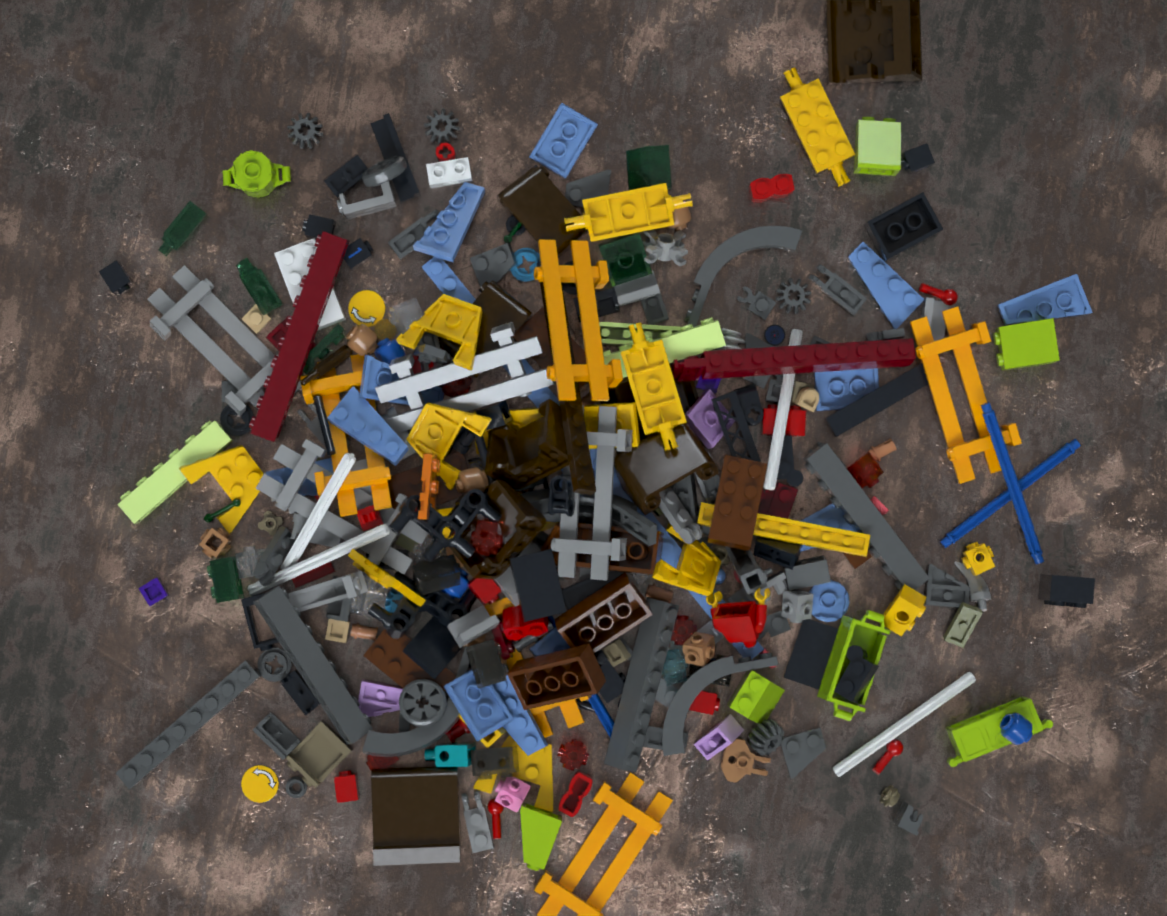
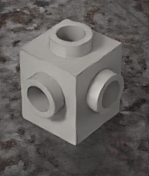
[781,589,813,623]

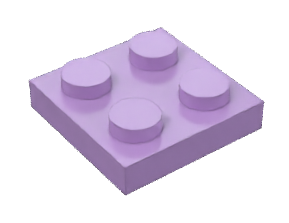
[685,389,735,449]

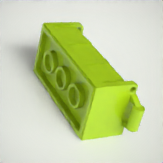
[817,610,891,721]
[945,696,1053,767]

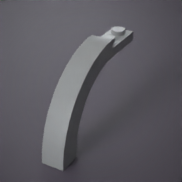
[288,571,368,612]

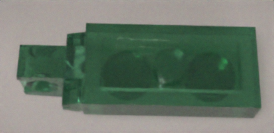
[158,201,207,257]
[236,258,283,316]
[303,324,346,374]

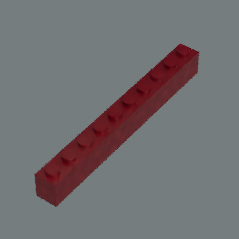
[249,231,350,442]
[700,338,916,379]

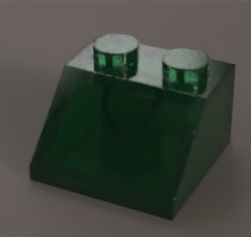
[626,145,672,191]
[598,232,653,287]
[207,556,245,603]

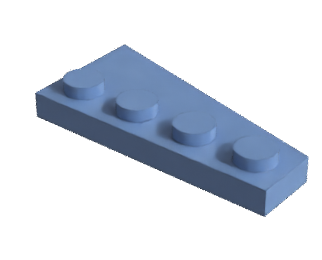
[848,242,924,329]
[327,386,409,466]

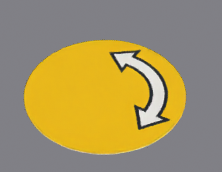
[348,290,385,327]
[241,765,279,803]

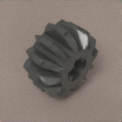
[424,109,460,145]
[287,113,323,149]
[775,278,812,314]
[748,719,785,756]

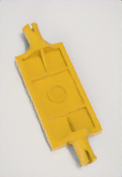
[780,67,855,187]
[564,183,693,242]
[621,323,687,451]

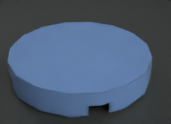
[809,580,850,622]

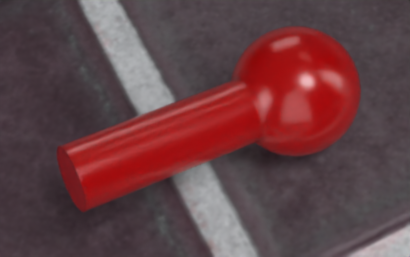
[919,283,958,306]
[872,739,903,775]
[487,798,504,839]

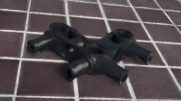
[388,489,502,562]
[367,565,477,639]

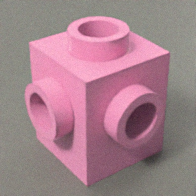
[494,774,531,813]

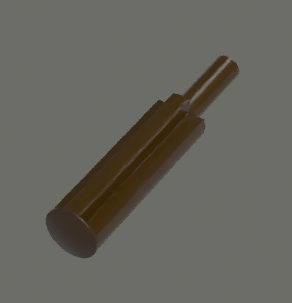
[300,344,352,386]

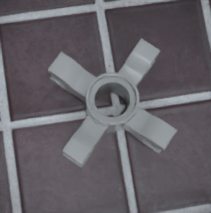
[643,230,688,267]

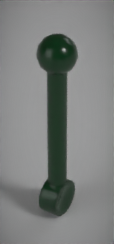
[504,222,522,243]
[204,499,241,523]

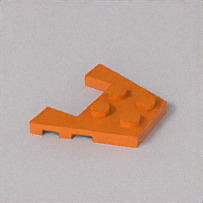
[418,454,440,520]

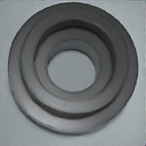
[286,776,307,798]

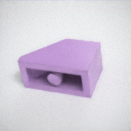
[693,714,744,760]

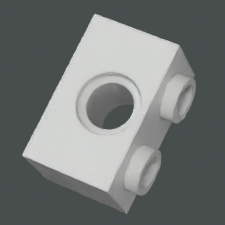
[426,157,473,188]

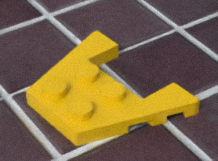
[396,294,483,371]
[406,402,492,490]
[179,445,264,534]
[652,522,721,596]
[348,549,426,607]
[473,735,554,812]

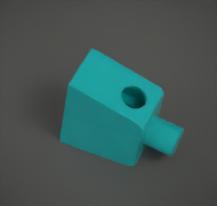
[424,742,476,767]

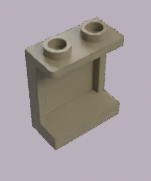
[286,720,353,788]

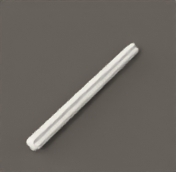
[763,329,803,490]
[281,453,356,570]
[248,524,390,596]
[833,672,976,777]

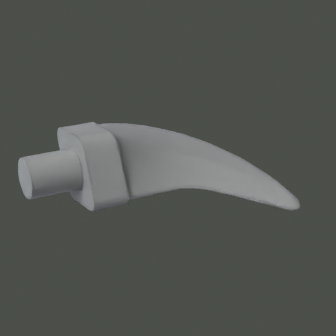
[954,561,991,612]

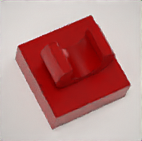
[357,505,384,532]

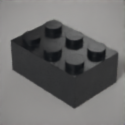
[864,192,943,262]
[1038,574,1095,608]

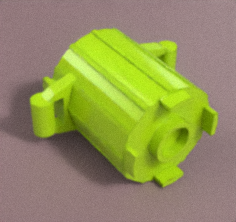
[222,150,291,198]

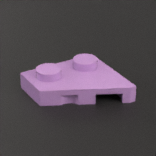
[358,680,403,717]

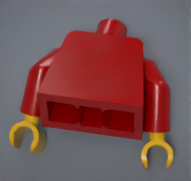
[706,588,770,648]

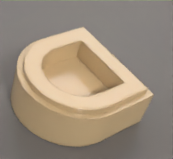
[794,387,819,412]

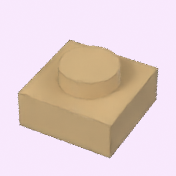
[242,304,272,334]
[325,619,350,643]

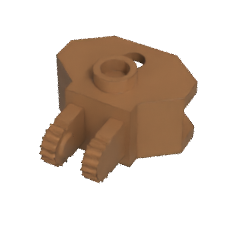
[720,738,771,783]

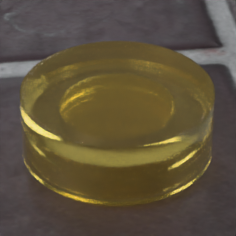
[375,319,396,340]

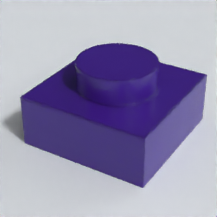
[696,375,721,394]
[138,577,169,607]

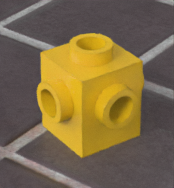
[961,541,995,576]

